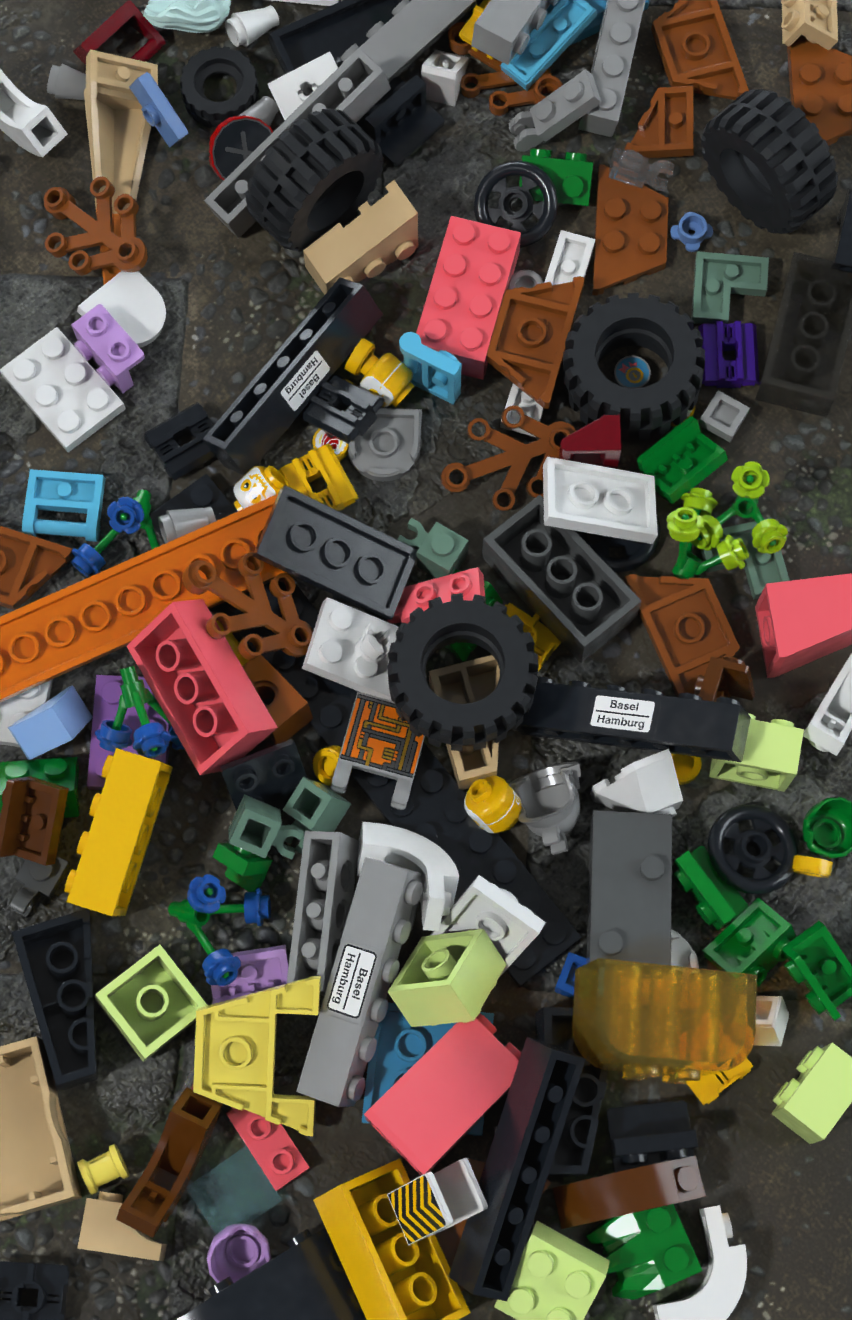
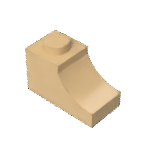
[77,1191,167,1261]

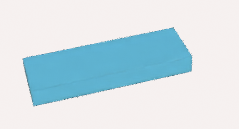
[500,0,597,91]

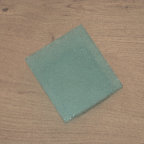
[186,1146,282,1235]

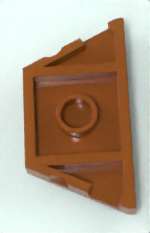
[651,0,749,100]
[787,36,852,146]
[592,165,669,296]
[486,276,585,409]
[0,526,73,610]
[624,574,740,697]

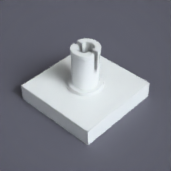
[268,51,338,120]

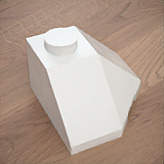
[590,749,683,818]

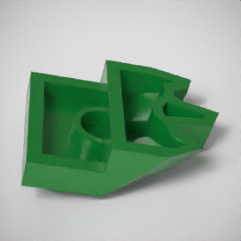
[585,1204,703,1300]

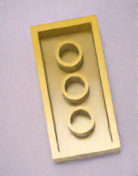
[64,748,173,916]
[313,1158,471,1320]

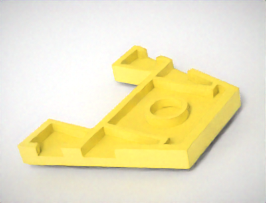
[193,976,321,1136]

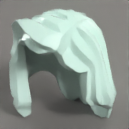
[143,0,231,33]

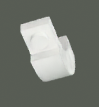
[0,69,68,157]
[803,652,852,756]
[357,821,459,932]
[653,1205,747,1320]

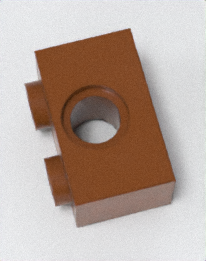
[242,655,313,745]

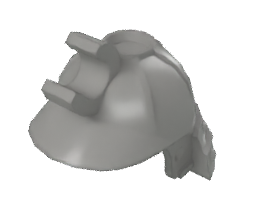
[509,761,581,855]

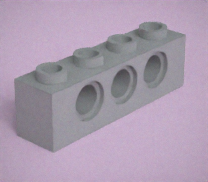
[287,831,359,996]

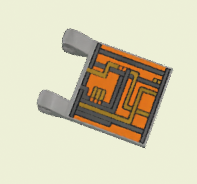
[331,692,425,810]

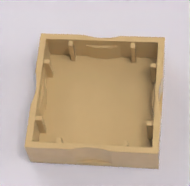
[0,1036,82,1222]

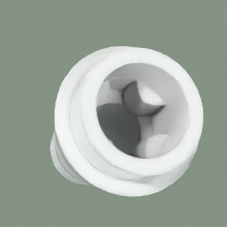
[225,5,279,47]

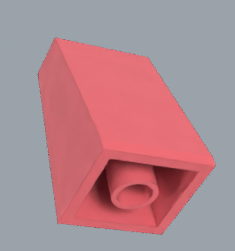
[755,573,852,678]
[364,1013,521,1175]

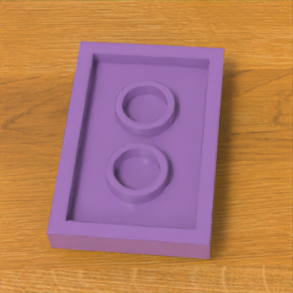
[87,675,171,792]

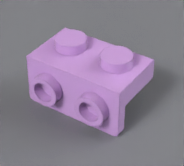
[71,304,145,394]
[211,945,289,1004]

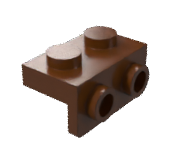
[694,656,755,702]
[0,776,69,866]

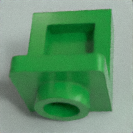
[212,842,273,892]

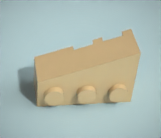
[303,180,418,295]
[429,655,500,790]

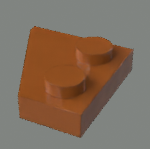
[625,86,694,159]

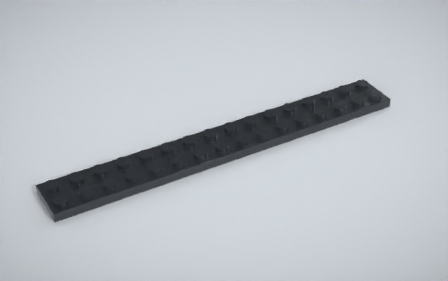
[150,474,582,988]

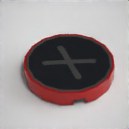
[209,115,273,181]

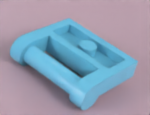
[399,332,462,405]
[22,469,106,542]

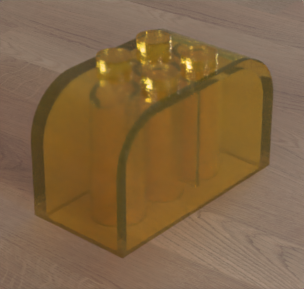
[572,958,757,1084]

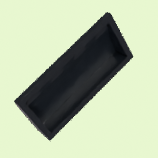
[268,0,402,74]

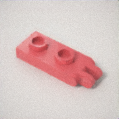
[388,567,485,624]
[226,1107,311,1192]

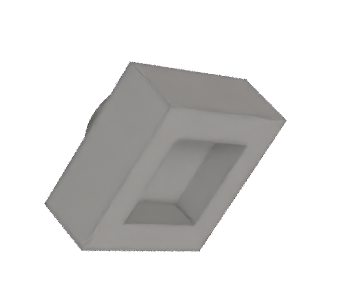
[698,390,750,442]

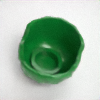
[802,797,852,860]

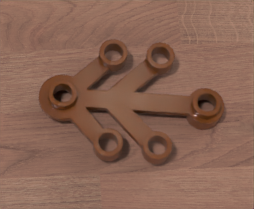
[448,22,563,116]
[44,176,148,276]
[440,406,576,511]
[182,552,313,660]

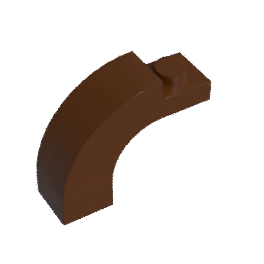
[116,1087,223,1238]
[552,1155,706,1229]

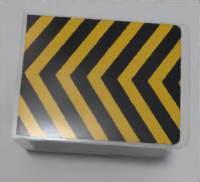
[387,1158,488,1245]

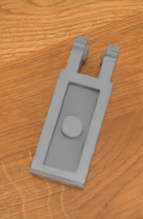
[508,69,601,152]

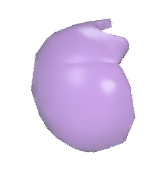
[207,1224,271,1283]

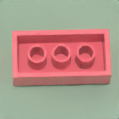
[416,216,521,380]
[126,599,278,775]

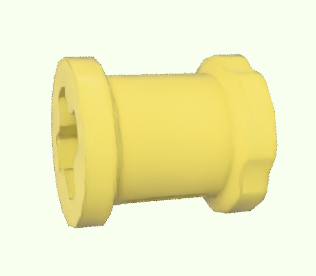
[77,1144,130,1195]

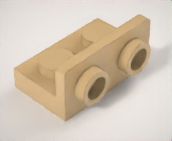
[781,0,838,50]

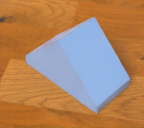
[8,685,93,760]

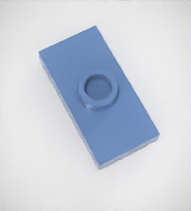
[129,72,188,148]

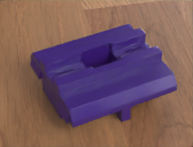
[698,321,759,388]

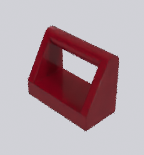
[73,0,166,65]
[558,415,621,469]

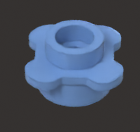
[670,212,713,252]

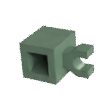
[397,518,469,578]
[283,777,351,854]
[228,794,304,860]

